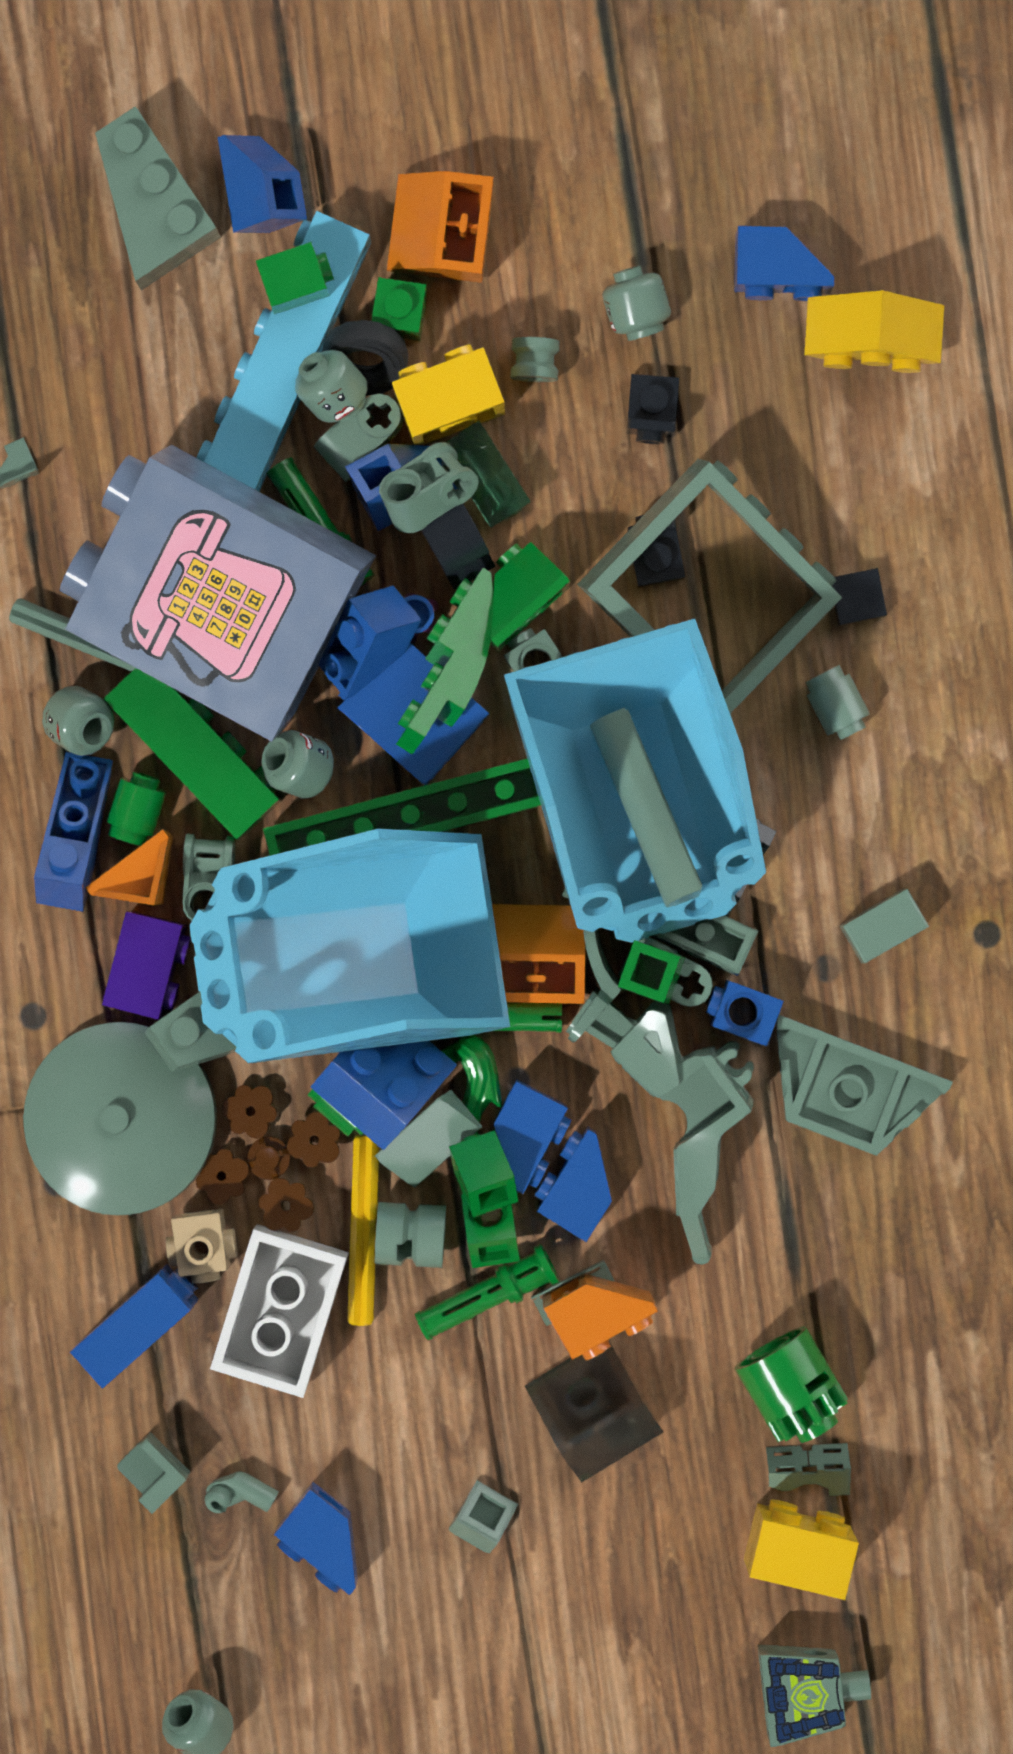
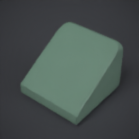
[449,1480,518,1553]

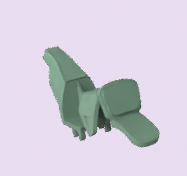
[565,929,754,1265]

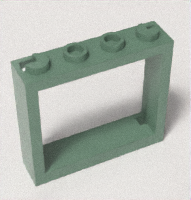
[577,458,842,714]

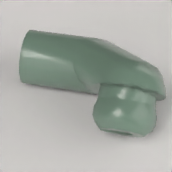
[204,1471,279,1513]

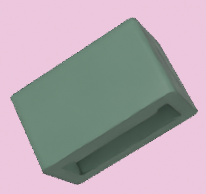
[839,888,929,964]

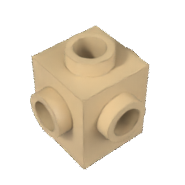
[166,1208,238,1283]

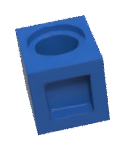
[705,979,784,1046]

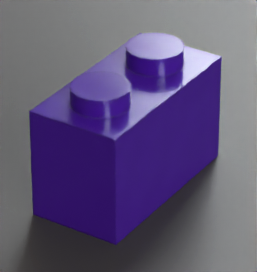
[102,911,191,1019]

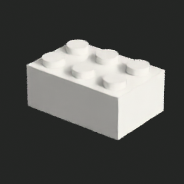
[210,1224,349,1398]

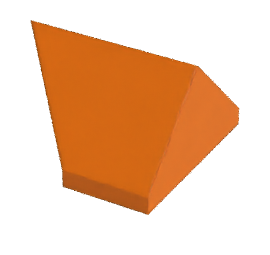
[85,829,173,905]

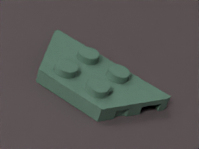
[776,1015,953,1156]

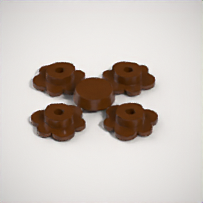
[196,1085,341,1232]

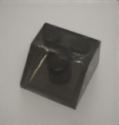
[525,1341,664,1483]

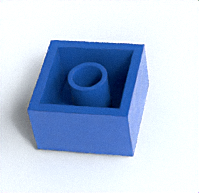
[310,1041,457,1151]

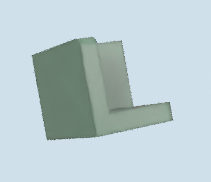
[117,1432,191,1514]

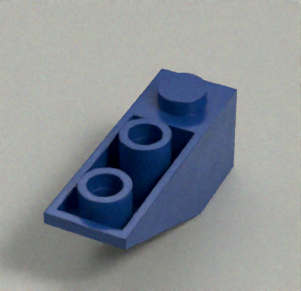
[34,752,113,912]

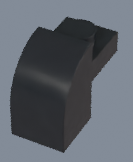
[421,487,496,590]

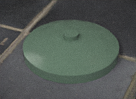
[23,1022,217,1215]

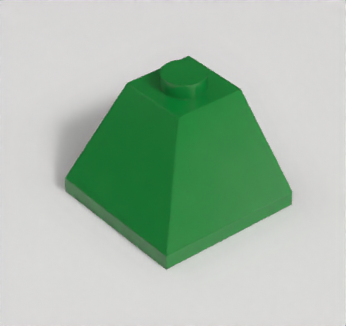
[491,542,570,653]

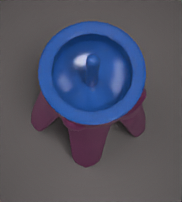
[403,593,439,643]

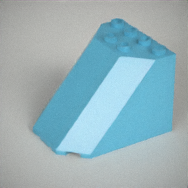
[504,619,766,943]
[190,829,510,1063]

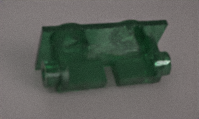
[446,420,531,528]

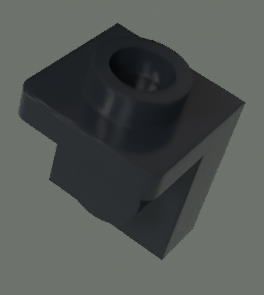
[626,374,679,445]
[627,515,686,588]

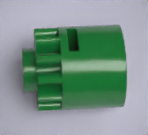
[734,1326,848,1443]

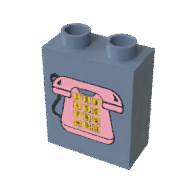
[60,444,376,742]

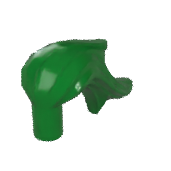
[441,1036,502,1135]

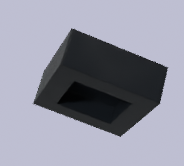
[832,568,887,626]

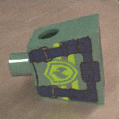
[757,1645,871,1747]

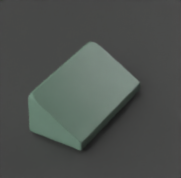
[375,1090,482,1188]

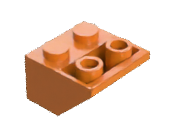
[387,171,494,283]
[492,904,585,1004]
[542,1273,658,1360]

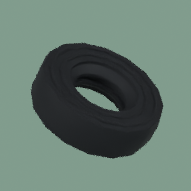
[322,320,408,396]

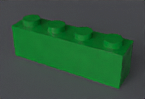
[103,668,282,840]

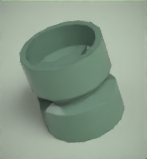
[375,1202,446,1268]

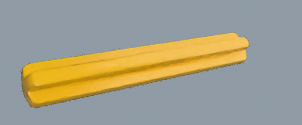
[347,1135,379,1326]

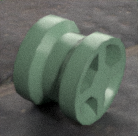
[510,337,560,382]

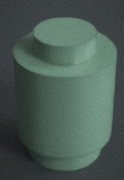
[805,665,870,740]

